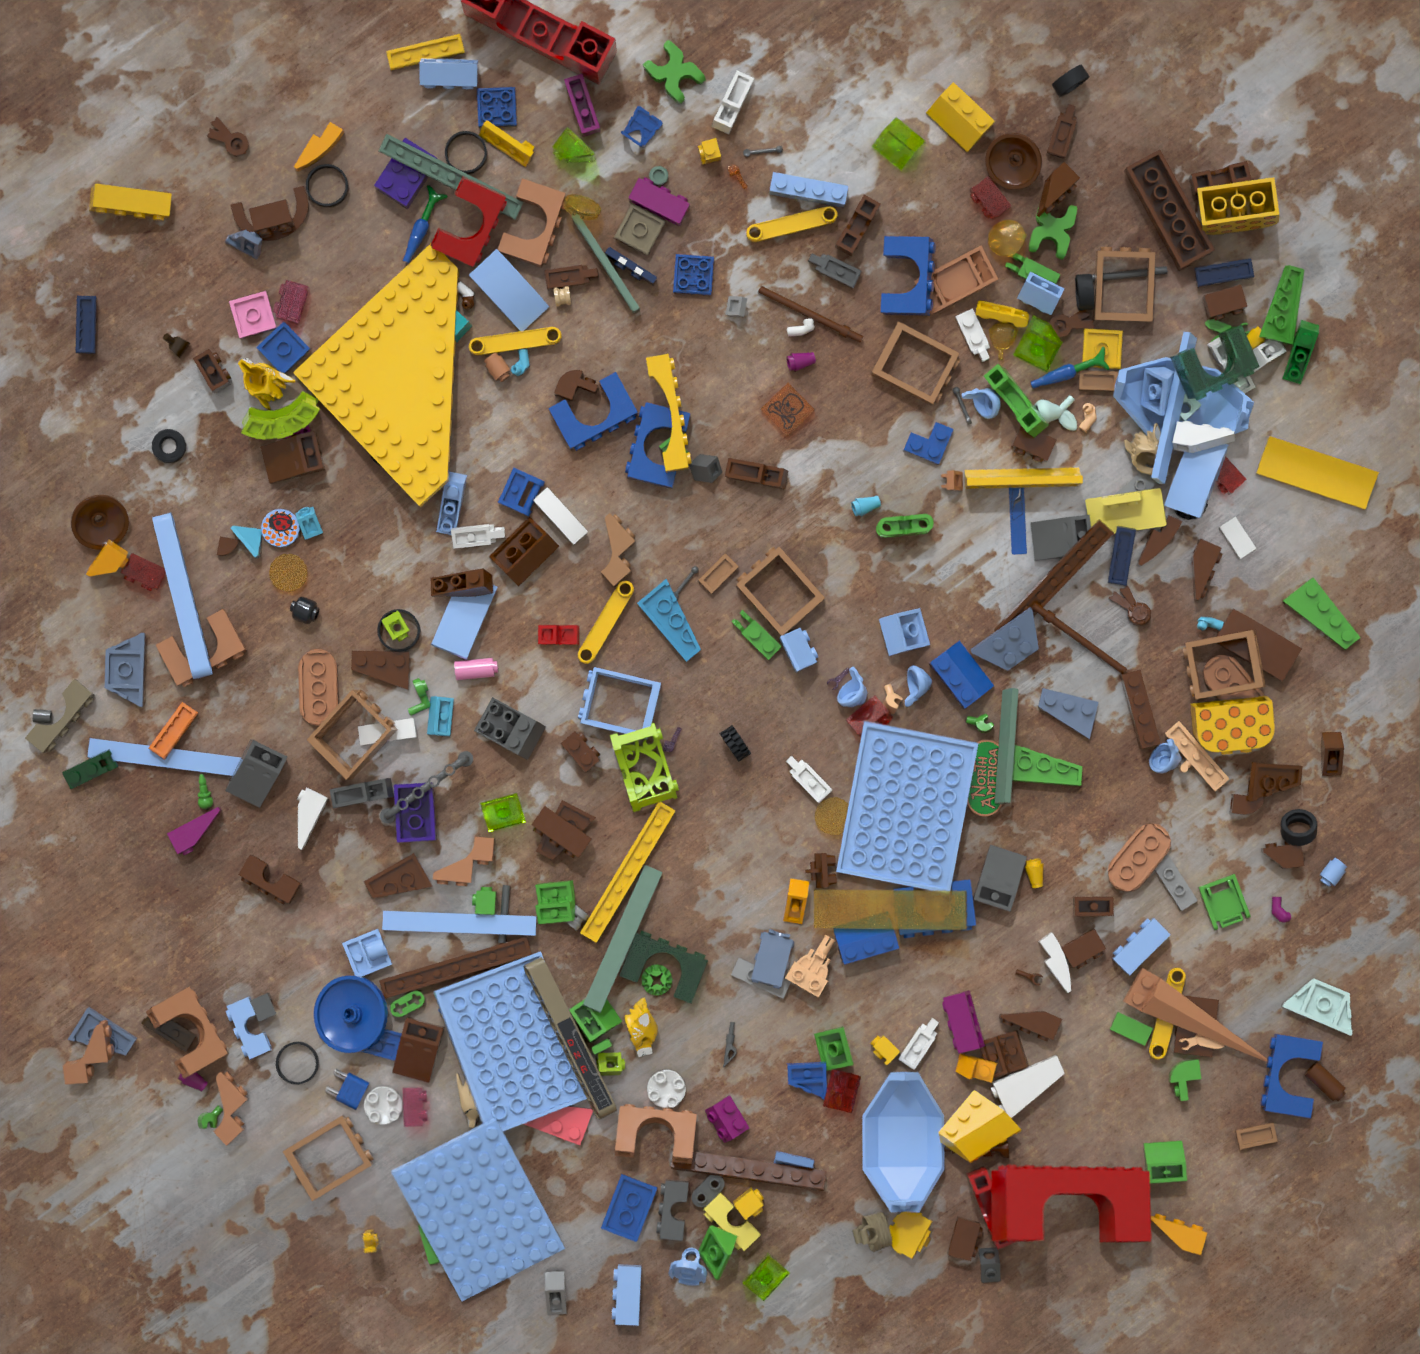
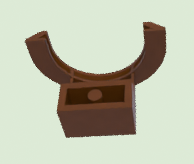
[230,186,308,241]

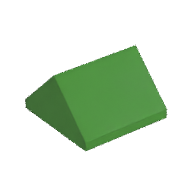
[814,1026,854,1071]
[698,1226,738,1280]

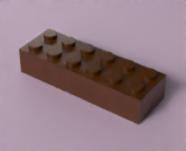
[1124,149,1215,271]

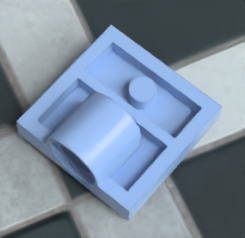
[342,929,392,977]

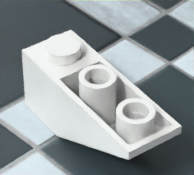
[1172,421,1235,453]

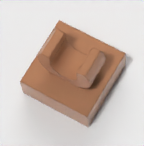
[941,470,963,491]

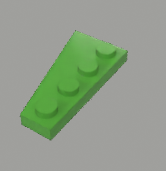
[1259,265,1304,345]
[1282,578,1360,650]
[1012,745,1082,786]

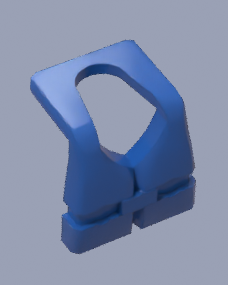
[621,106,663,148]

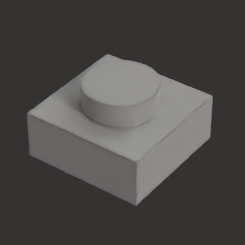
[726,296,747,317]

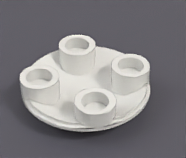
[647,1070,686,1108]
[364,1086,403,1125]

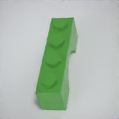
[984,364,1049,437]

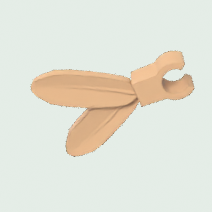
[1179,1034,1225,1050]

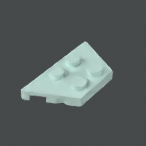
[1282,978,1352,1036]

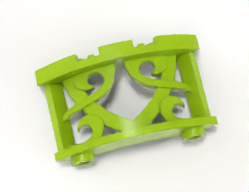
[241,391,320,440]
[610,723,679,812]

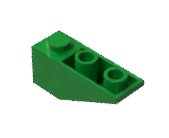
[1282,320,1319,384]

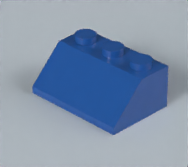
[929,640,994,709]
[833,911,900,964]

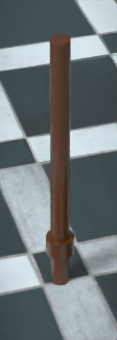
[758,286,864,343]
[1031,603,1127,674]

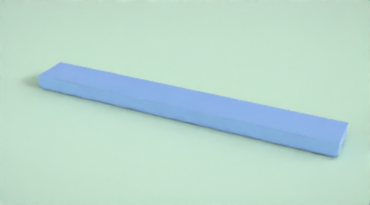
[1151,332,1197,484]
[87,738,241,776]
[382,911,537,936]

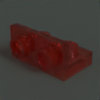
[970,176,1012,221]
[1216,456,1247,495]
[121,553,166,591]
[846,695,893,738]
[823,1069,861,1113]

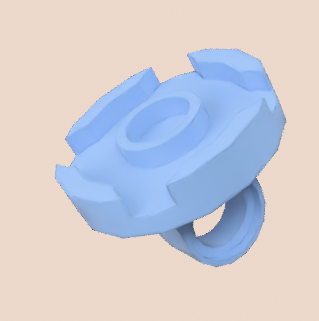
[668,1248,708,1286]

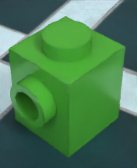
[472,887,497,915]

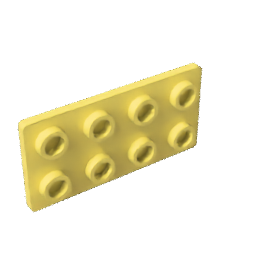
[1085,488,1167,534]

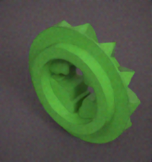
[642,965,672,995]

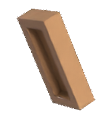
[1079,370,1118,391]
[698,553,739,594]
[1235,1122,1278,1149]

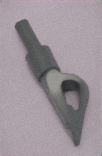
[723,1022,737,1067]

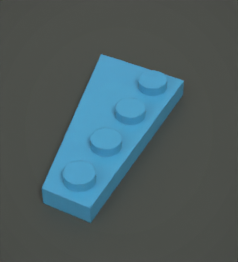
[637,579,701,662]

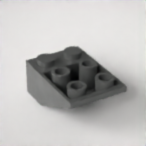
[1031,515,1091,561]
[474,697,546,760]
[225,739,287,808]
[973,845,1027,911]

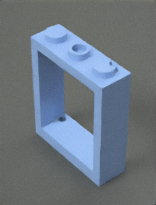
[578,667,661,739]

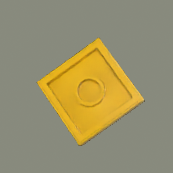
[1082,329,1123,369]

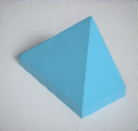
[231,526,262,558]

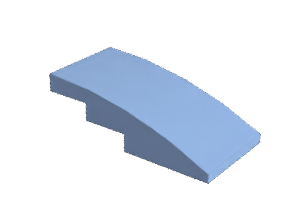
[469,249,549,331]
[1164,444,1229,518]
[431,585,498,660]

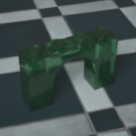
[1170,325,1260,401]
[619,930,708,1003]

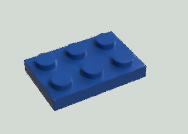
[601,1174,657,1242]

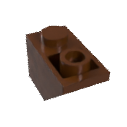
[1261,841,1304,869]

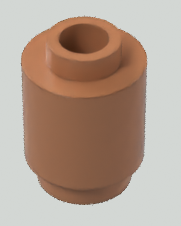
[484,353,511,382]

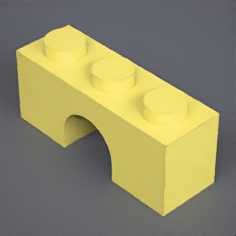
[704,1192,761,1251]

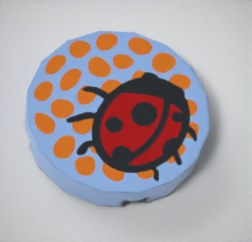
[261,509,300,547]

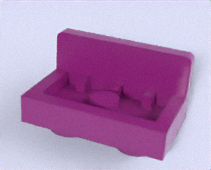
[705,1095,749,1143]

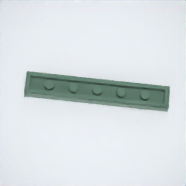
[572,212,640,314]
[995,688,1019,804]

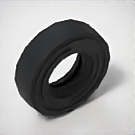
[152,429,186,463]

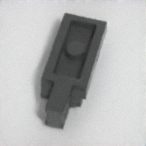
[808,254,861,289]

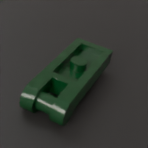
[62,749,118,789]

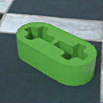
[390,990,425,1017]

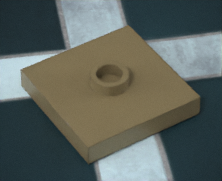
[614,204,666,256]

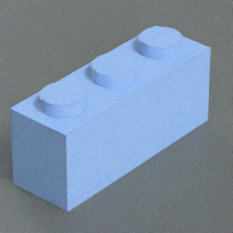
[419,58,478,89]
[1112,918,1170,975]
[612,1264,641,1326]

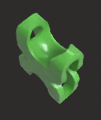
[642,40,706,104]
[1028,205,1077,260]
[876,514,934,538]

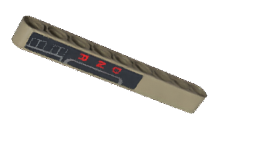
[523,957,617,1120]

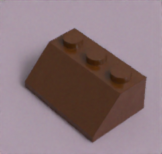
[489,517,559,587]

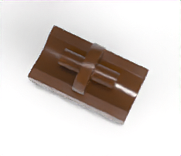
[805,853,837,888]

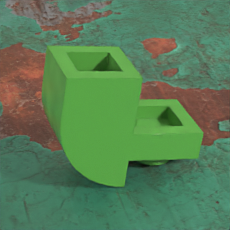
[1169,1059,1201,1101]

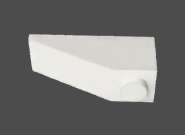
[297,788,329,850]

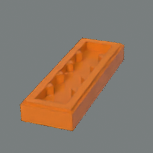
[149,702,198,760]

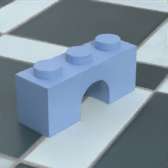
[226,996,272,1059]

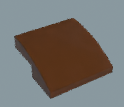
[980,1030,1029,1078]

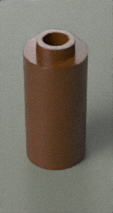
[1304,1061,1346,1101]

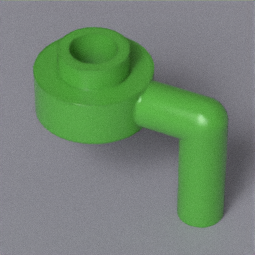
[408,678,431,716]

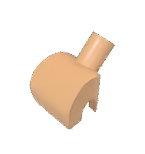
[883,684,903,714]

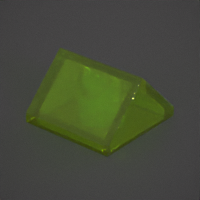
[872,117,925,170]
[480,793,526,832]
[742,1252,790,1301]

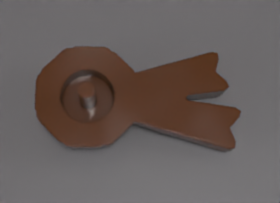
[207,117,249,156]
[1048,310,1095,338]
[1109,585,1151,626]

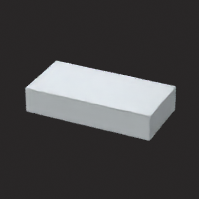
[1219,517,1257,559]

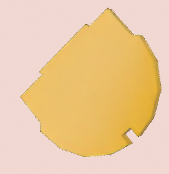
[889,1211,933,1259]

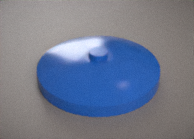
[314,976,388,1053]

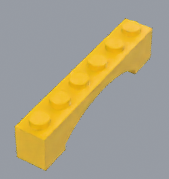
[646,354,692,473]

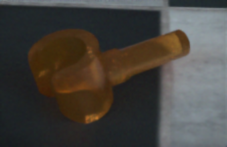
[727,165,748,189]

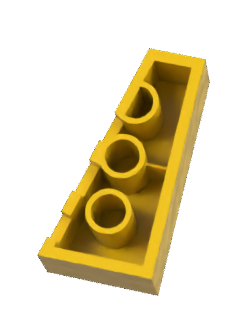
[89,184,172,221]

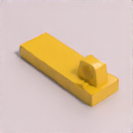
[479,120,535,167]

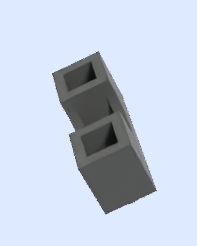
[656,1179,689,1241]

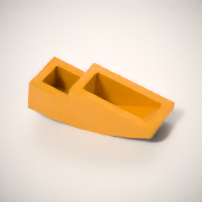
[294,122,344,172]

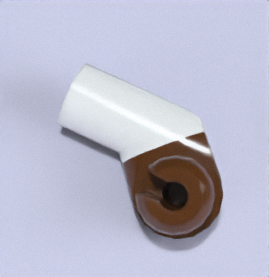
[457,282,475,309]

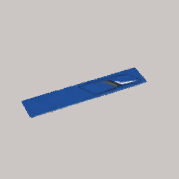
[1009,488,1027,555]

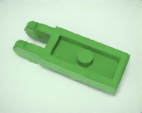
[1005,252,1060,284]
[731,610,782,660]

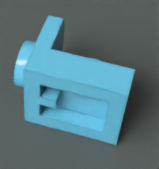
[296,507,323,540]

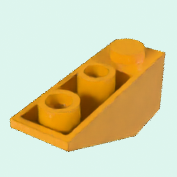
[1151,1213,1207,1255]

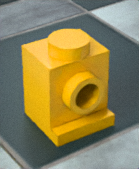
[698,138,721,165]
[870,1035,900,1065]

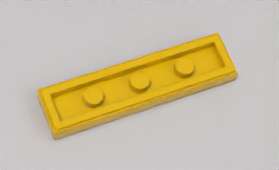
[386,34,465,71]

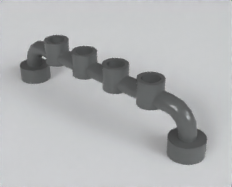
[380,751,473,824]

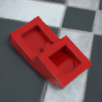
[538,625,579,645]

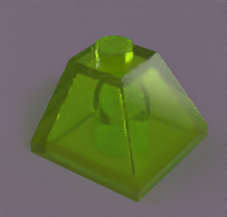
[552,127,596,163]
[1013,315,1062,372]

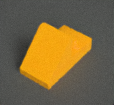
[955,1053,997,1083]

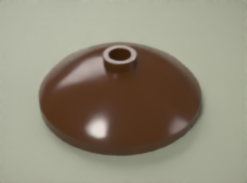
[985,133,1042,190]
[71,495,129,550]

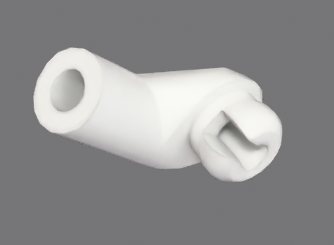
[787,319,815,336]

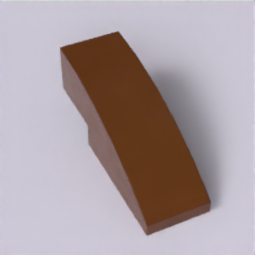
[725,458,789,489]
[1136,515,1183,567]

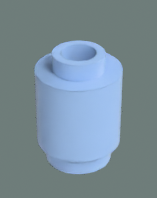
[1320,858,1347,887]

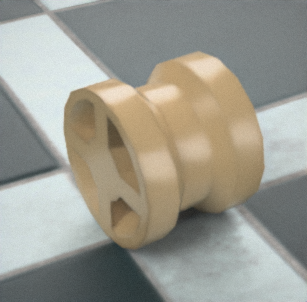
[554,286,571,307]

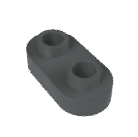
[692,1175,724,1207]

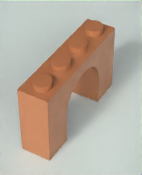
[498,178,568,268]
[156,609,247,688]
[146,987,228,1079]
[615,1104,697,1164]

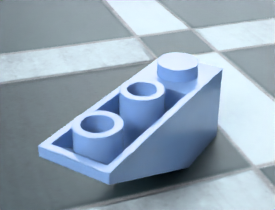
[436,472,467,535]

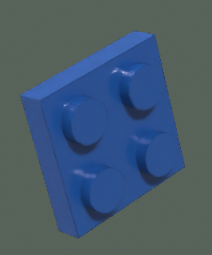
[256,321,311,374]

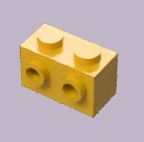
[733,1187,764,1220]

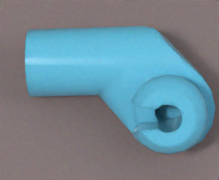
[511,348,530,376]
[1197,617,1224,630]

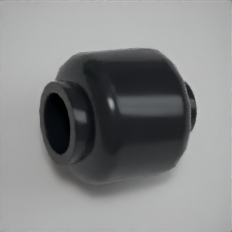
[290,597,320,624]

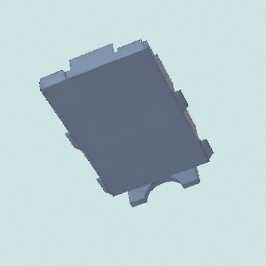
[751,929,794,989]

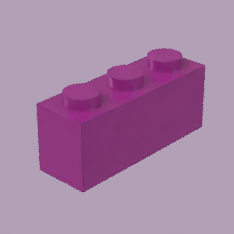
[564,74,601,137]
[628,177,690,227]
[942,990,985,1054]

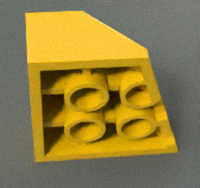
[938,1090,1021,1163]

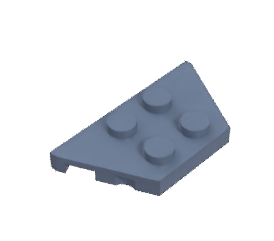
[971,607,1039,671]
[104,633,146,707]

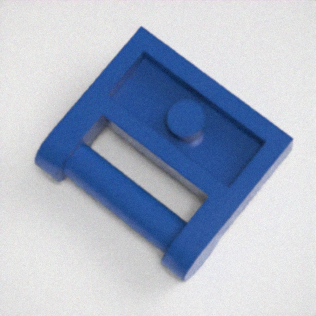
[498,468,545,517]

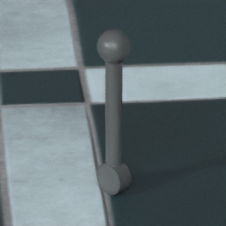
[743,146,783,157]
[953,387,972,425]
[673,566,699,599]

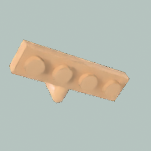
[1164,721,1229,792]

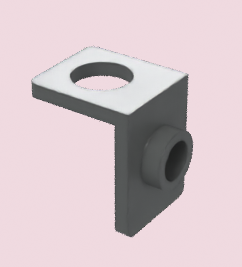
[979,1247,1000,1283]

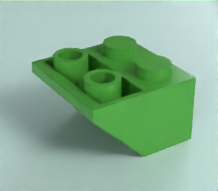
[569,999,622,1044]
[1143,1140,1187,1183]

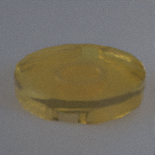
[563,194,601,220]
[269,554,308,592]
[815,797,849,835]

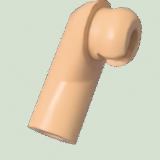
[1079,403,1097,433]

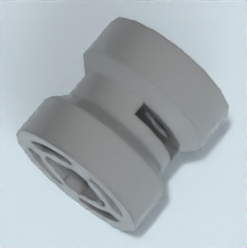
[566,904,589,931]

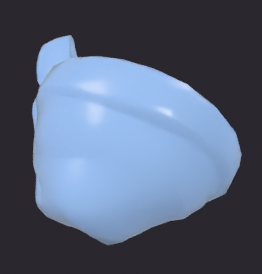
[961,388,1001,419]
[904,665,932,707]
[837,667,868,707]
[1149,739,1182,774]

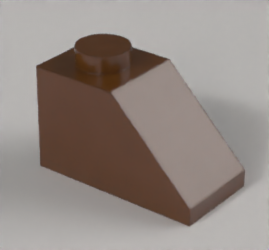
[1321,732,1344,776]

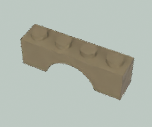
[25,679,95,753]

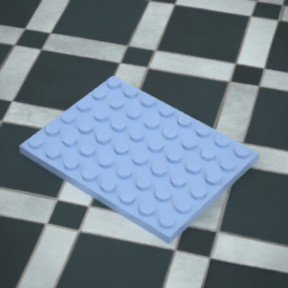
[836,721,978,894]
[434,951,587,1131]
[392,1118,565,1301]

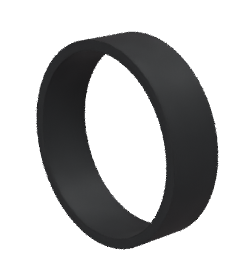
[445,131,487,174]
[306,164,349,207]
[377,609,420,652]
[276,1042,319,1085]

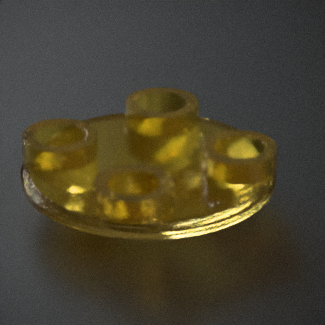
[988,220,1026,257]

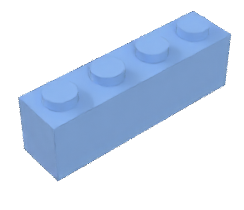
[769,172,848,208]

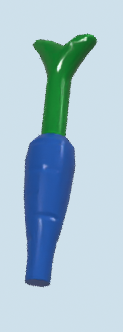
[402,185,448,264]
[1031,346,1109,389]

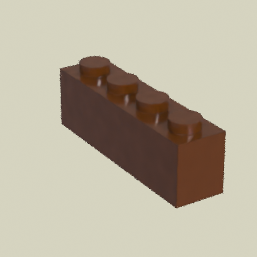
[1120,670,1161,749]

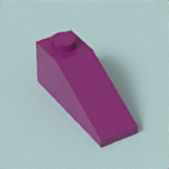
[167,807,222,855]

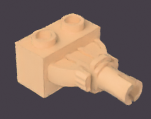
[785,935,836,998]

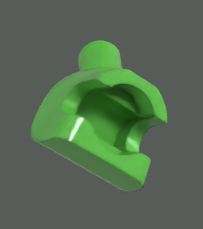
[966,713,994,733]
[198,1105,223,1129]

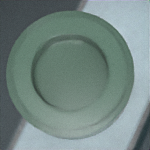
[649,166,668,186]

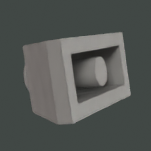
[545,1271,567,1315]

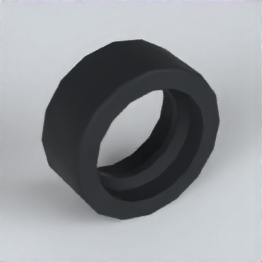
[1052,65,1090,97]
[1075,274,1094,311]
[1280,809,1318,846]

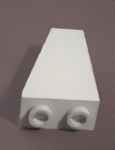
[991,1055,1065,1118]

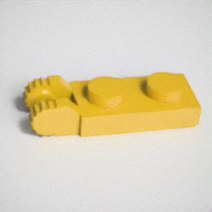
[975,300,1029,328]
[362,1229,379,1253]

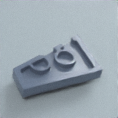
[1038,688,1099,739]
[68,1007,137,1055]

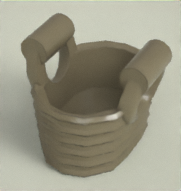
[852,1212,892,1252]

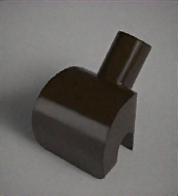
[163,333,190,358]

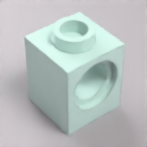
[1179,391,1201,422]

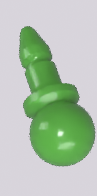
[198,774,213,810]

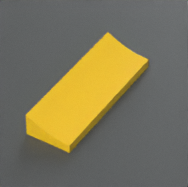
[1256,436,1379,510]
[964,467,1083,489]

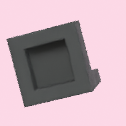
[689,454,723,483]
[250,993,276,1022]

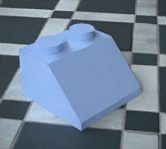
[1141,367,1174,416]
[879,608,930,656]
[779,628,818,673]

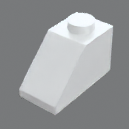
[1242,340,1286,373]

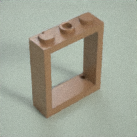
[1093,247,1155,322]
[871,321,961,406]
[736,547,825,636]
[1183,630,1266,700]
[307,690,398,780]
[282,1114,374,1201]

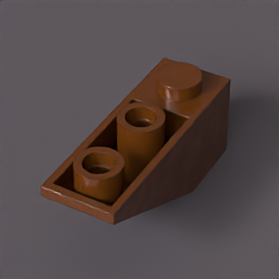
[1037,162,1080,217]
[1191,539,1223,601]
[431,568,493,597]
[999,1011,1062,1042]

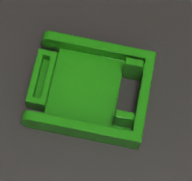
[1198,874,1251,931]

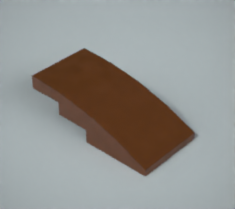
[1216,609,1302,682]

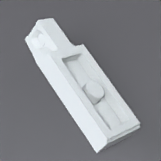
[955,309,990,362]
[451,524,505,549]
[786,756,832,803]
[898,1018,939,1070]

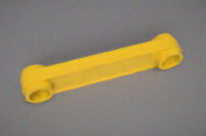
[746,206,838,242]
[469,327,562,356]
[578,581,634,664]
[1149,968,1186,1060]

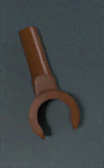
[1015,969,1043,985]

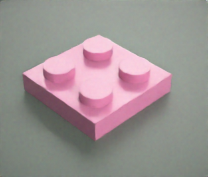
[229,291,277,339]

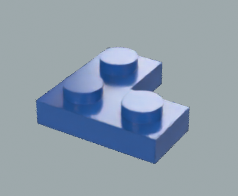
[904,422,953,465]

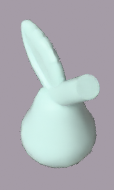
[1034,395,1077,431]

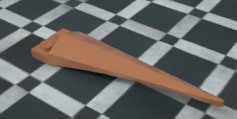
[1123,968,1268,1061]

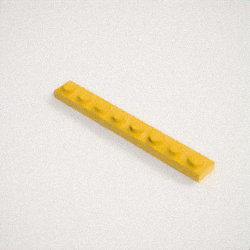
[580,802,675,943]

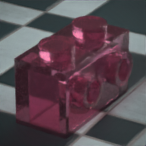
[403,1086,428,1127]

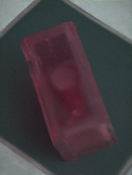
[273,280,310,325]

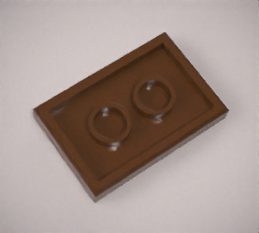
[1173,995,1219,1057]

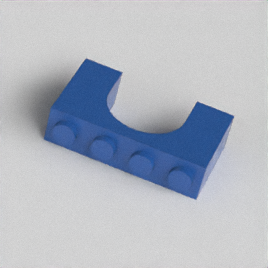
[881,236,936,316]
[549,372,638,451]
[625,402,691,489]
[893,879,976,938]
[1260,1034,1323,1118]

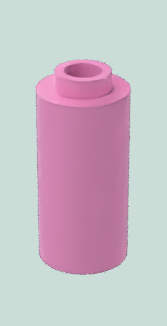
[454,658,498,681]

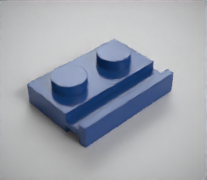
[361,1029,401,1061]

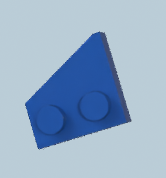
[787,1062,827,1100]

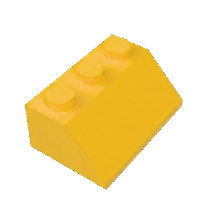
[926,82,995,152]

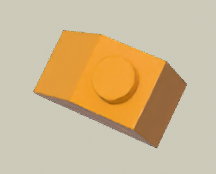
[86,539,128,576]
[783,878,809,924]

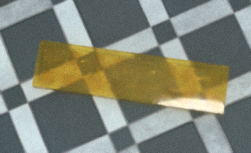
[814,889,967,930]

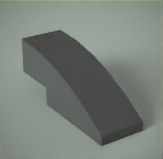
[329,778,394,808]

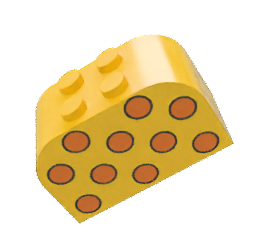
[1197,177,1279,235]
[1190,696,1275,755]

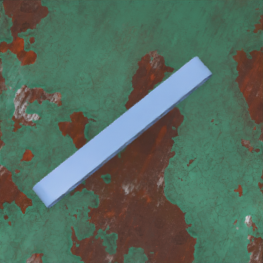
[152,513,213,679]

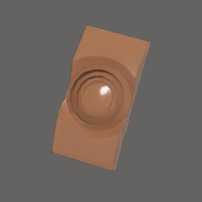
[914,245,999,315]

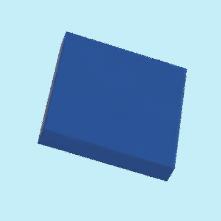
[477,87,517,127]
[673,254,714,295]

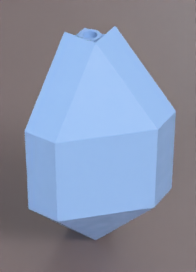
[1113,357,1254,435]
[862,1072,944,1213]

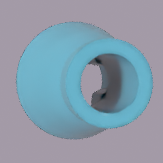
[851,496,881,517]

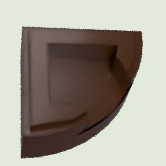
[217,536,240,556]

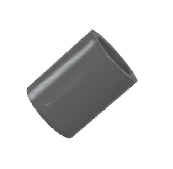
[33,709,52,723]

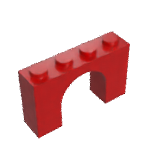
[430,176,507,267]
[966,1166,1015,1249]

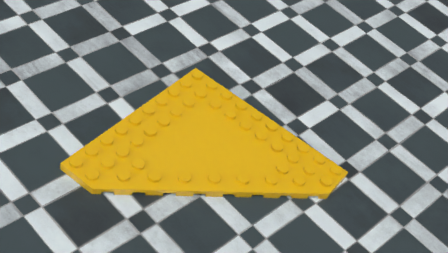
[293,245,459,507]

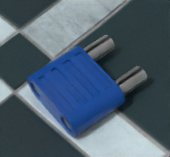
[325,1069,369,1110]

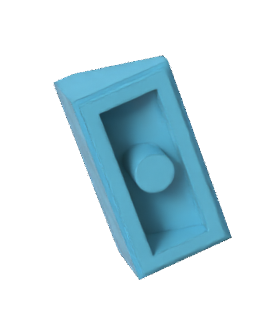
[427,696,454,737]

